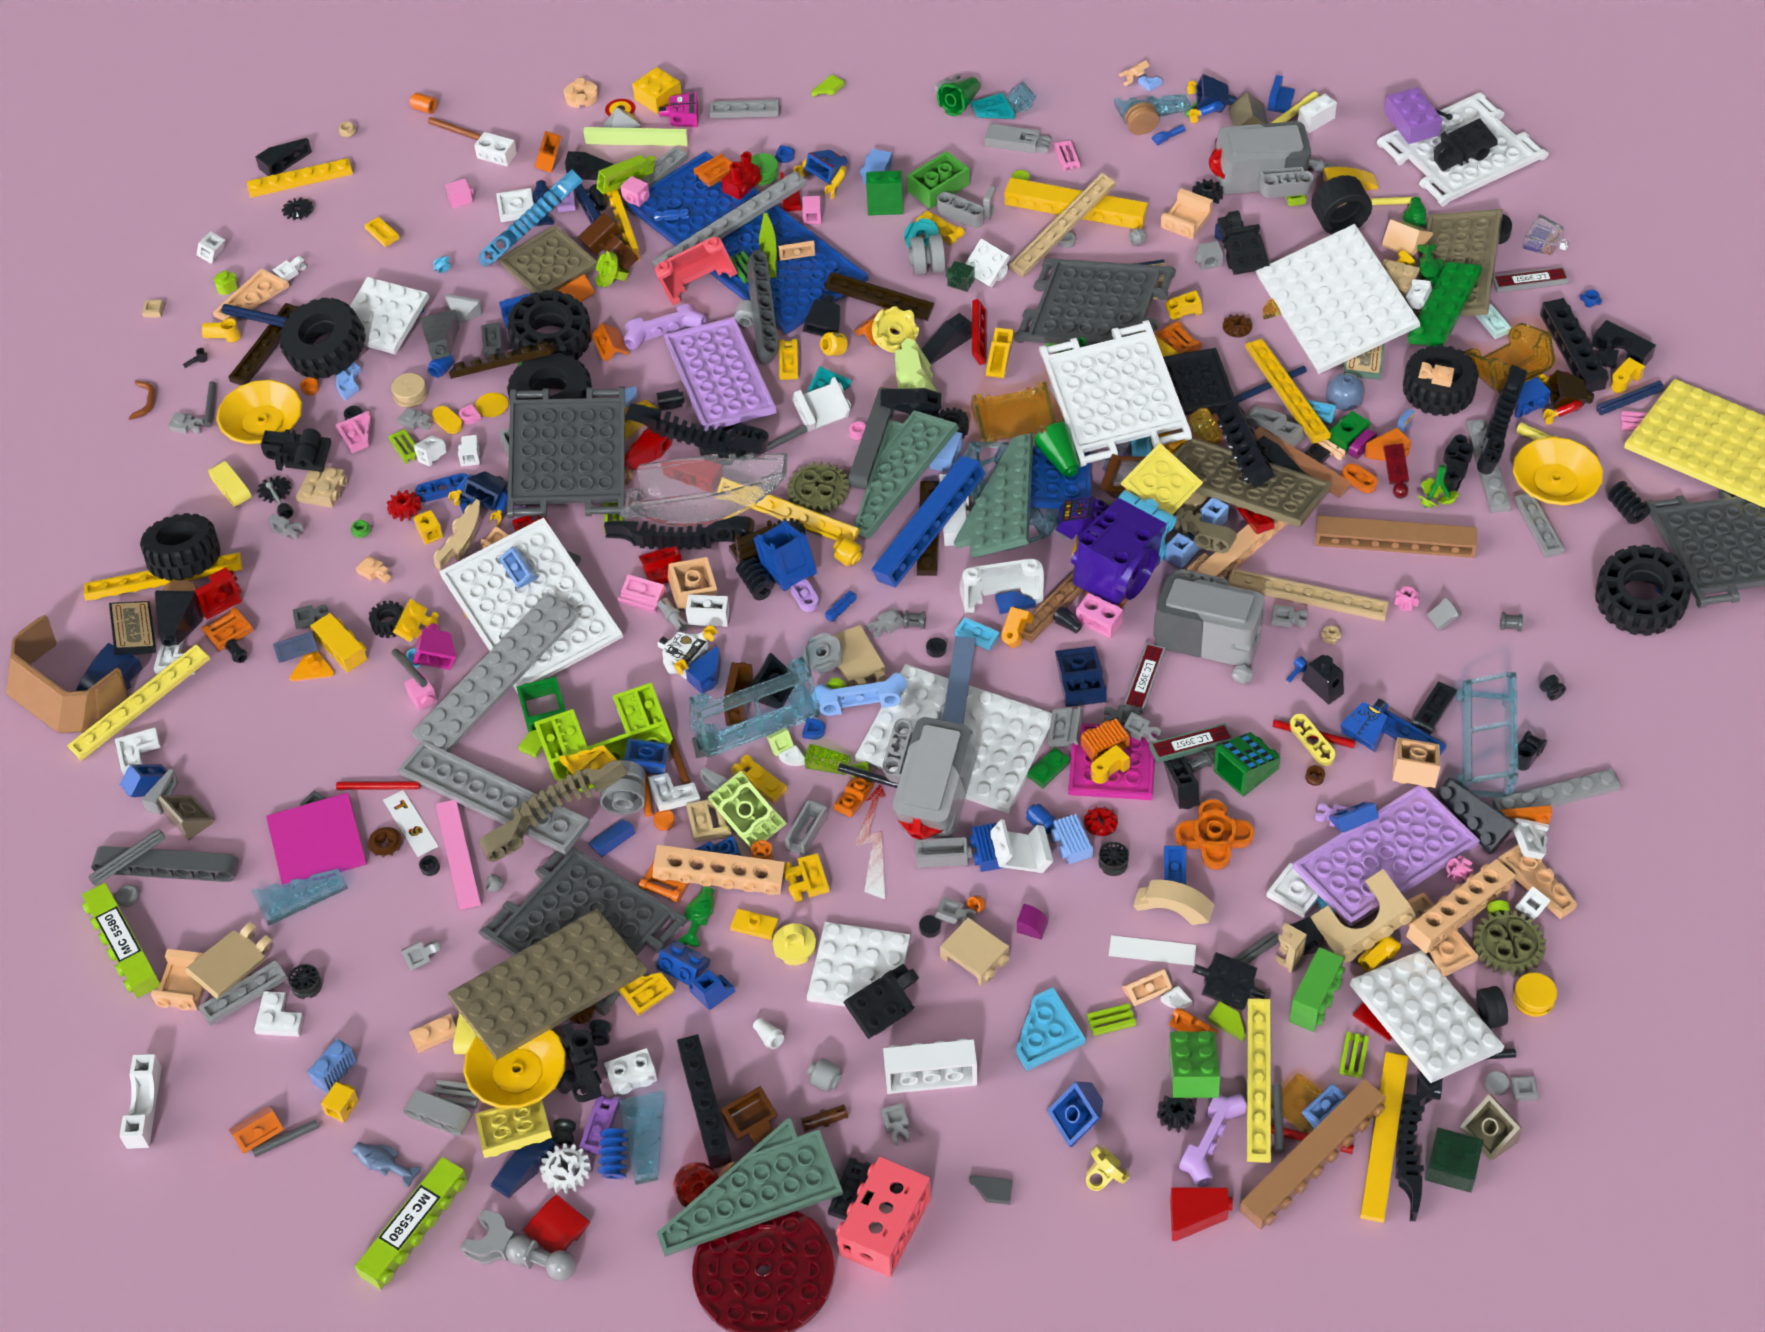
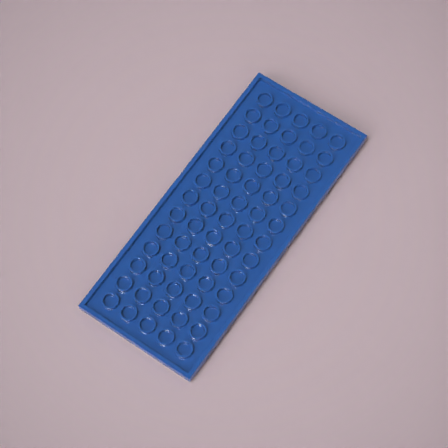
[625,151,869,334]

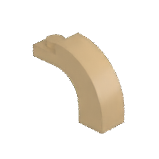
[1133,880,1214,925]

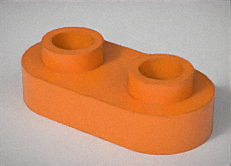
[1342,463,1378,493]

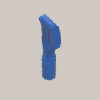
[1152,125,1185,145]

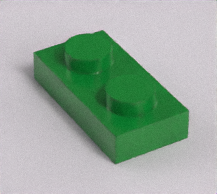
[1027,747,1071,789]

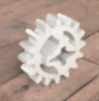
[540,1144,591,1194]

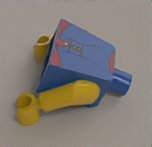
[793,150,848,199]

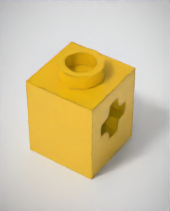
[413,510,443,545]
[321,1082,359,1123]

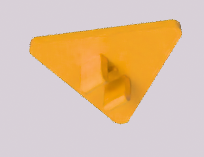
[289,651,334,681]

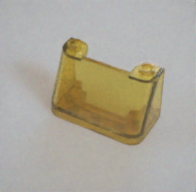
[1464,322,1555,393]
[970,382,1056,445]

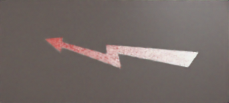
[854,785,885,899]

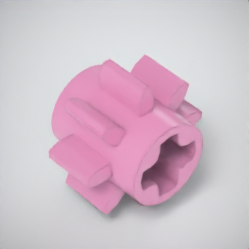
[1394,586,1420,611]
[1446,855,1473,884]

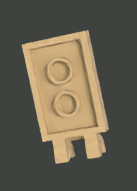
[832,625,886,686]
[186,922,272,999]

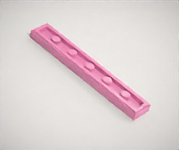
[436,800,481,910]

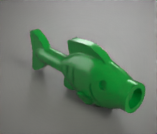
[1403,197,1427,228]
[1417,244,1443,284]
[678,886,715,947]

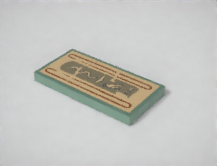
[1343,343,1385,380]

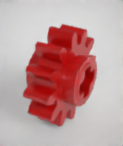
[387,490,422,522]

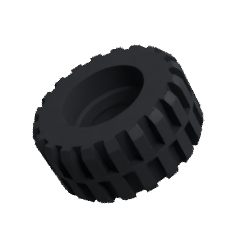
[1403,345,1479,416]
[140,513,221,581]

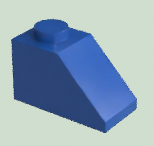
[685,646,721,694]
[119,764,167,798]

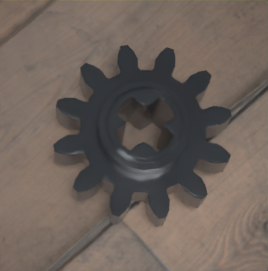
[1192,179,1223,204]

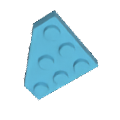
[1016,987,1086,1072]

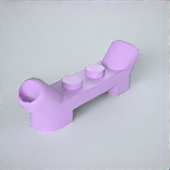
[624,304,706,350]
[1179,1093,1247,1187]

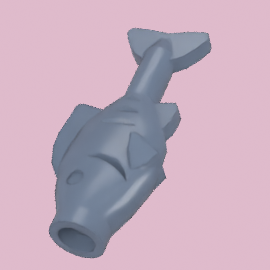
[352,1142,421,1187]

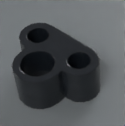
[1443,434,1474,464]

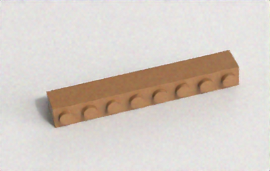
[1315,515,1477,558]
[1240,1079,1386,1230]

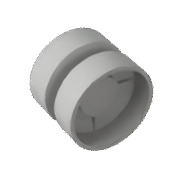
[908,234,945,276]
[600,760,645,815]

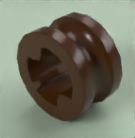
[1305,765,1325,786]

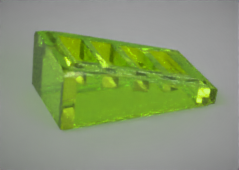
[805,744,851,775]

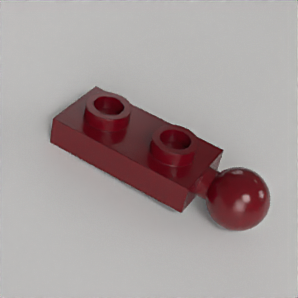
[1383,443,1409,499]

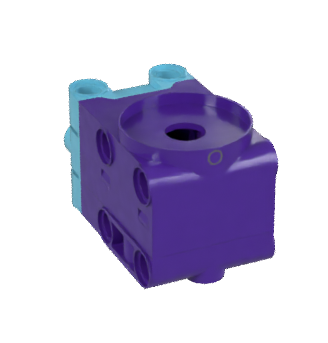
[1071,490,1177,606]

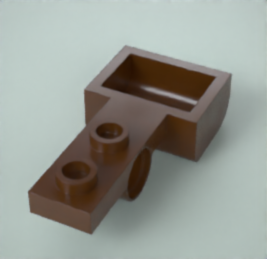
[578,212,639,271]
[720,1086,778,1147]

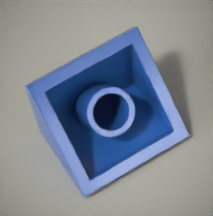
[624,738,669,775]

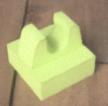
[767,728,794,756]

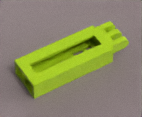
[597,154,656,194]

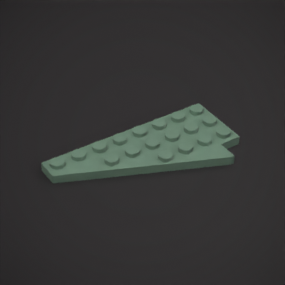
[854,410,959,539]
[954,433,1033,558]
[657,1118,843,1257]

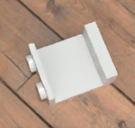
[792,377,851,432]
[990,819,1053,873]

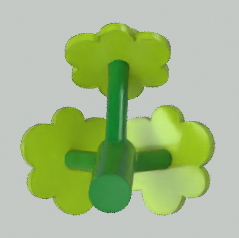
[1417,465,1459,509]

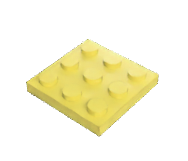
[1121,443,1203,515]
[475,1100,552,1158]

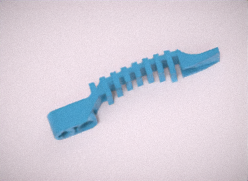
[478,169,583,267]

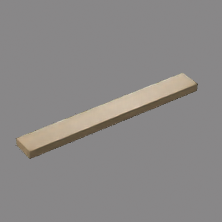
[1009,173,1116,277]
[1228,568,1389,621]

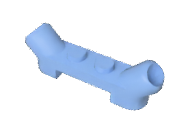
[813,672,907,716]

